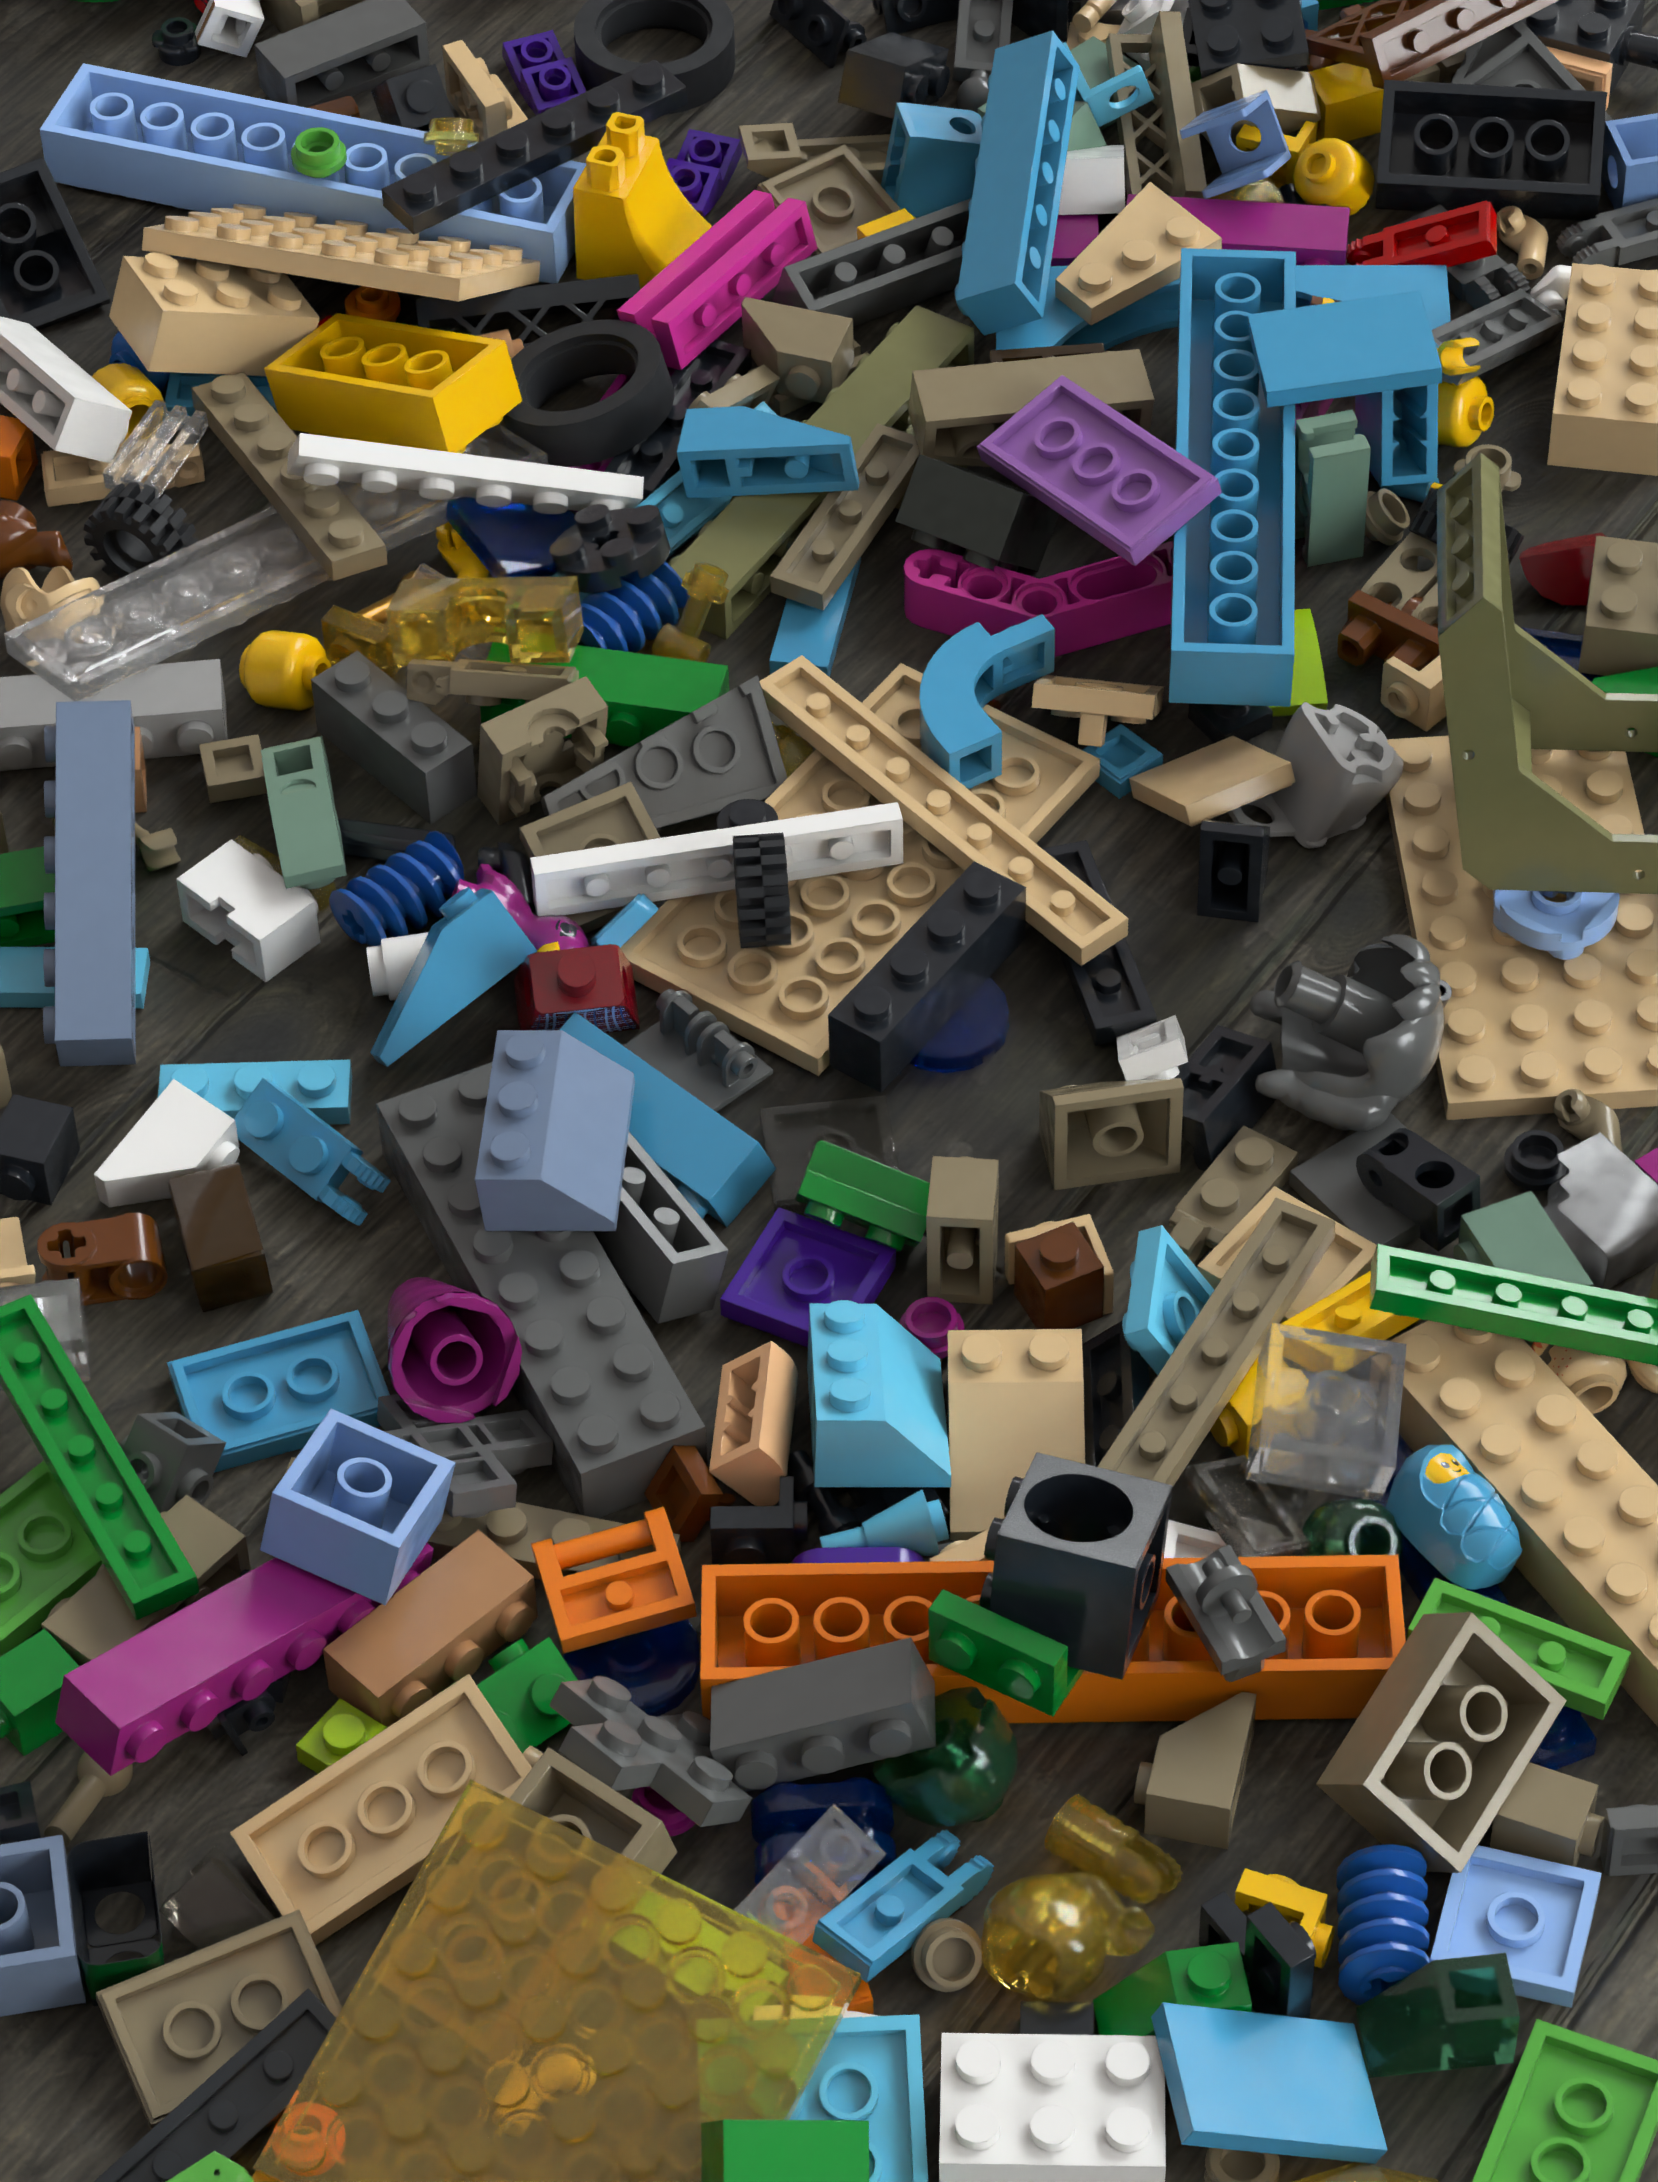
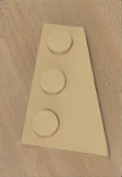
[1055,182,1222,325]

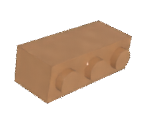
[323,1529,538,1727]

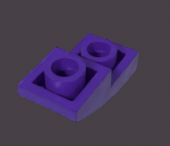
[502,30,586,115]
[666,129,743,217]

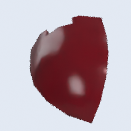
[1519,532,1607,605]

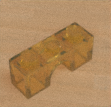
[386,576,584,665]

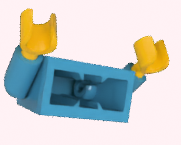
[1355,337,1480,503]

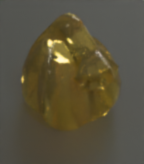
[981,1872,1155,2003]

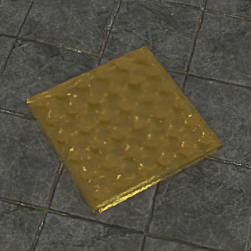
[253,1779,862,2182]

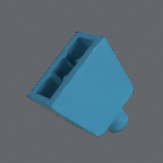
[881,103,982,218]

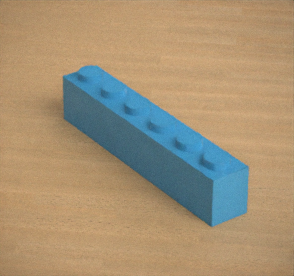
[955,30,1080,336]

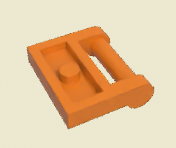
[531,1507,697,1654]

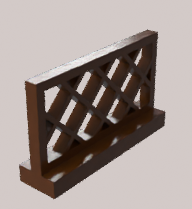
[1306,0,1559,89]

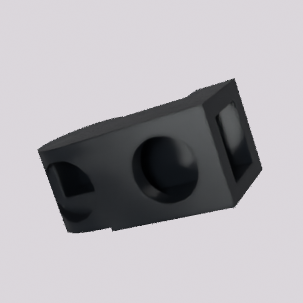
[1356,1128,1481,1252]

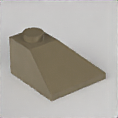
[1039,1078,1184,1190]

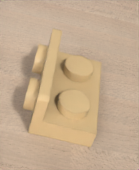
[442,40,528,142]

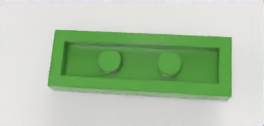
[1407,1578,1631,1720]

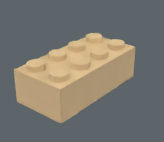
[1547,263,1658,476]

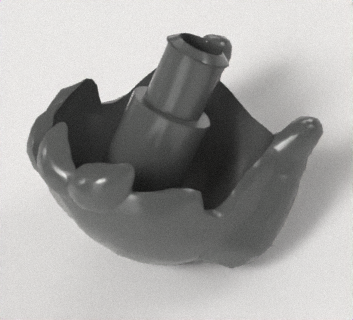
[1250,934,1444,1132]

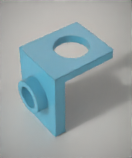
[1063,42,1154,127]

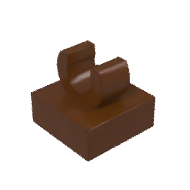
[644,1445,736,1542]

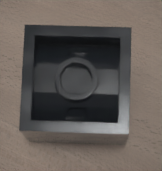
[979,1452,1173,1680]

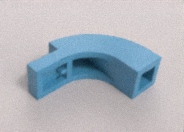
[919,614,1055,789]

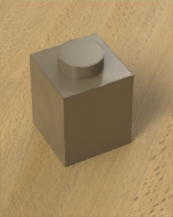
[1490,1762,1605,1867]

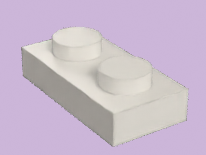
[1116,1015,1188,1081]

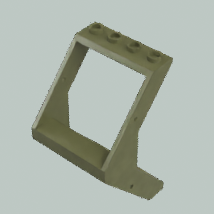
[1437,453,1658,894]

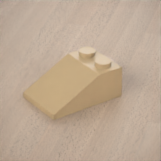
[948,1329,1085,1540]

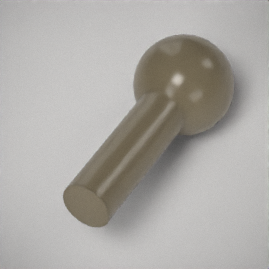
[44,1751,133,1848]

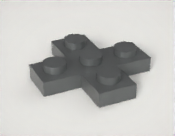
[377,1394,553,1518]
[549,1676,752,1827]

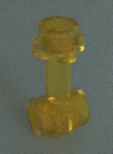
[652,562,729,662]

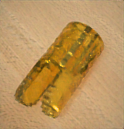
[1044,1794,1183,1904]

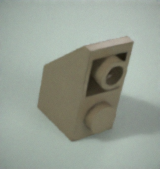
[1191,63,1322,147]

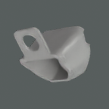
[1228,702,1403,849]

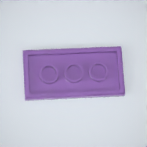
[976,375,1222,566]

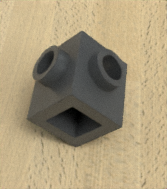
[120,1412,226,1513]

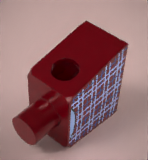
[514,944,640,1033]

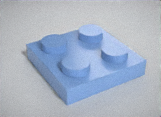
[1428,1845,1602,2008]

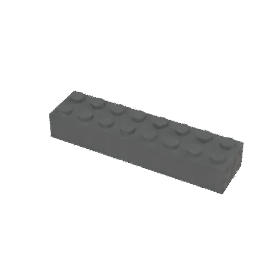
[376,1062,708,1518]

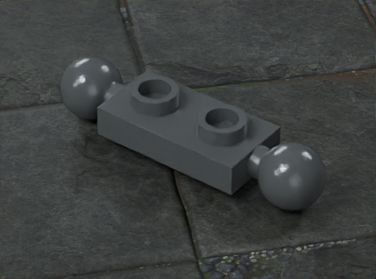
[952,0,1013,113]

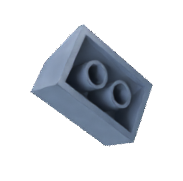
[475,1030,635,1231]

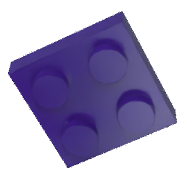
[720,1207,896,1347]

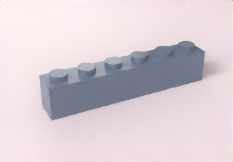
[43,700,136,1067]

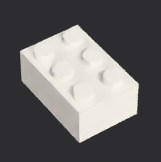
[939,2033,1166,2182]

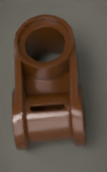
[37,1213,168,1309]

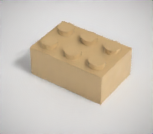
[109,252,320,376]

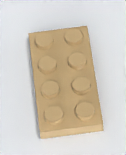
[230,1674,532,1946]

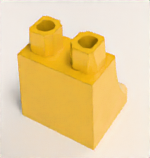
[573,112,712,289]

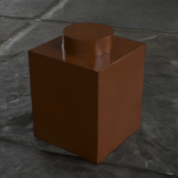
[1014,1222,1104,1329]

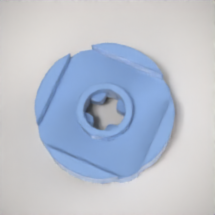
[1493,890,1620,960]

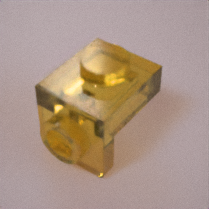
[321,605,419,678]

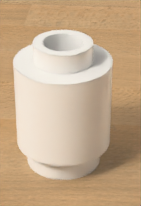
[366,932,429,1001]

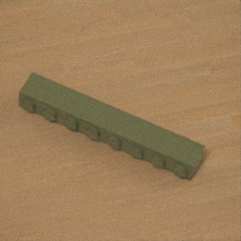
[669,305,974,640]

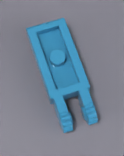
[234,1077,391,1226]
[812,1830,994,1983]

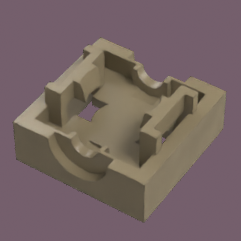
[477,676,608,825]

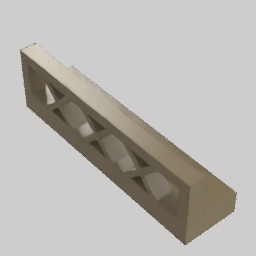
[1106,11,1207,198]

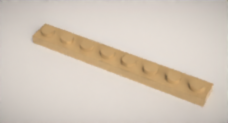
[760,655,1128,966]

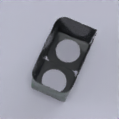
[67,1831,164,2006]

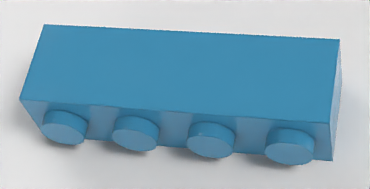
[560,1012,776,1227]

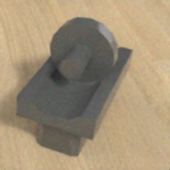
[1166,1544,1286,1682]

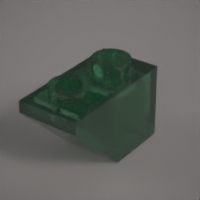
[1356,1953,1520,2078]

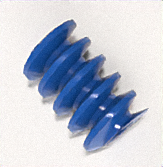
[561,561,689,653]
[329,831,464,947]
[1336,1844,1431,2012]

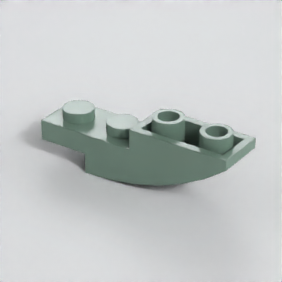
[261,736,347,889]

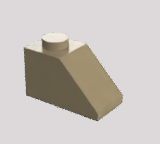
[742,297,854,403]
[1134,1692,1257,1849]

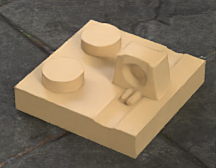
[1031,675,1164,747]

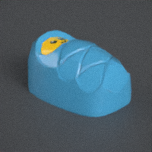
[1386,1445,1523,1590]

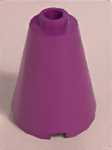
[388,1277,522,1423]

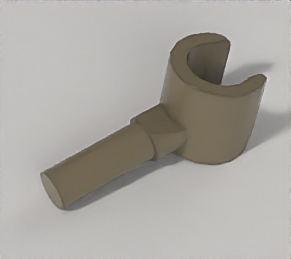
[135,822,181,871]

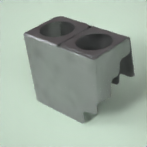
[1543,1133,1658,1289]

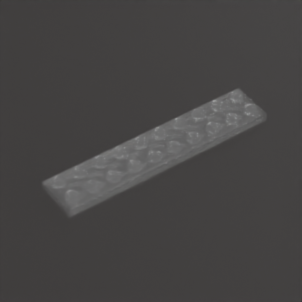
[4,424,548,701]

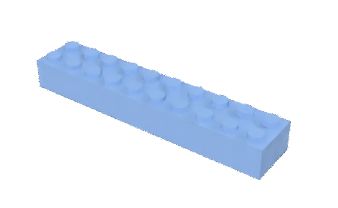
[40,63,586,284]

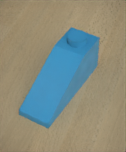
[677,406,860,498]
[370,887,537,1067]

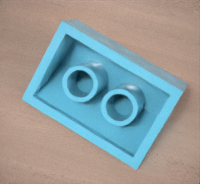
[807,1300,951,1487]

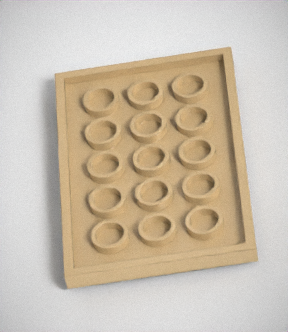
[142,204,540,302]

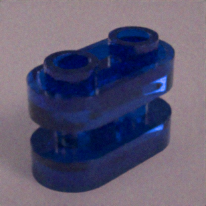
[750,1778,897,1896]

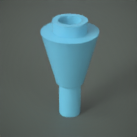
[819,1490,949,1556]

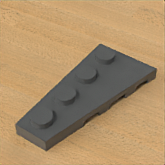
[540,675,787,830]

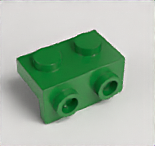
[794,1140,930,1252]
[928,1589,1084,1717]
[432,1637,578,1754]

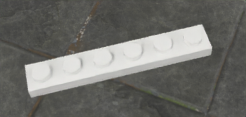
[287,433,644,514]
[530,802,903,916]

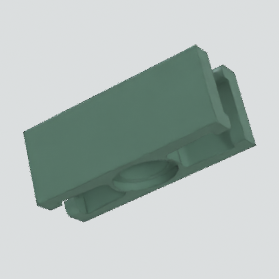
[1295,409,1371,567]

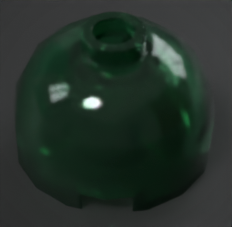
[873,1686,1019,1828]

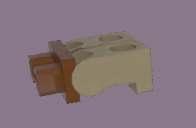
[1337,532,1440,671]

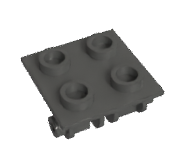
[623,989,773,1112]

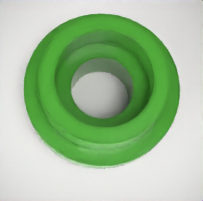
[291,127,347,178]

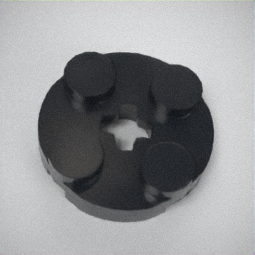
[549,504,671,593]

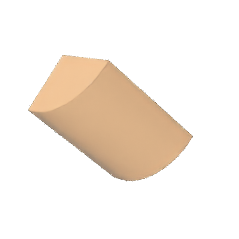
[709,1341,798,1506]

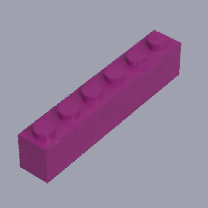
[55,1543,434,1776]

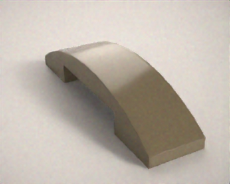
[738,123,891,185]

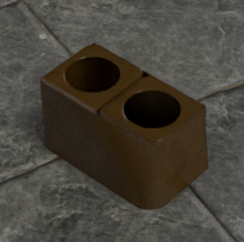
[168,1162,273,1312]

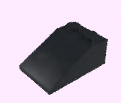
[0,157,110,331]

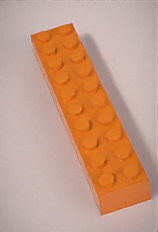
[700,1555,1406,1724]

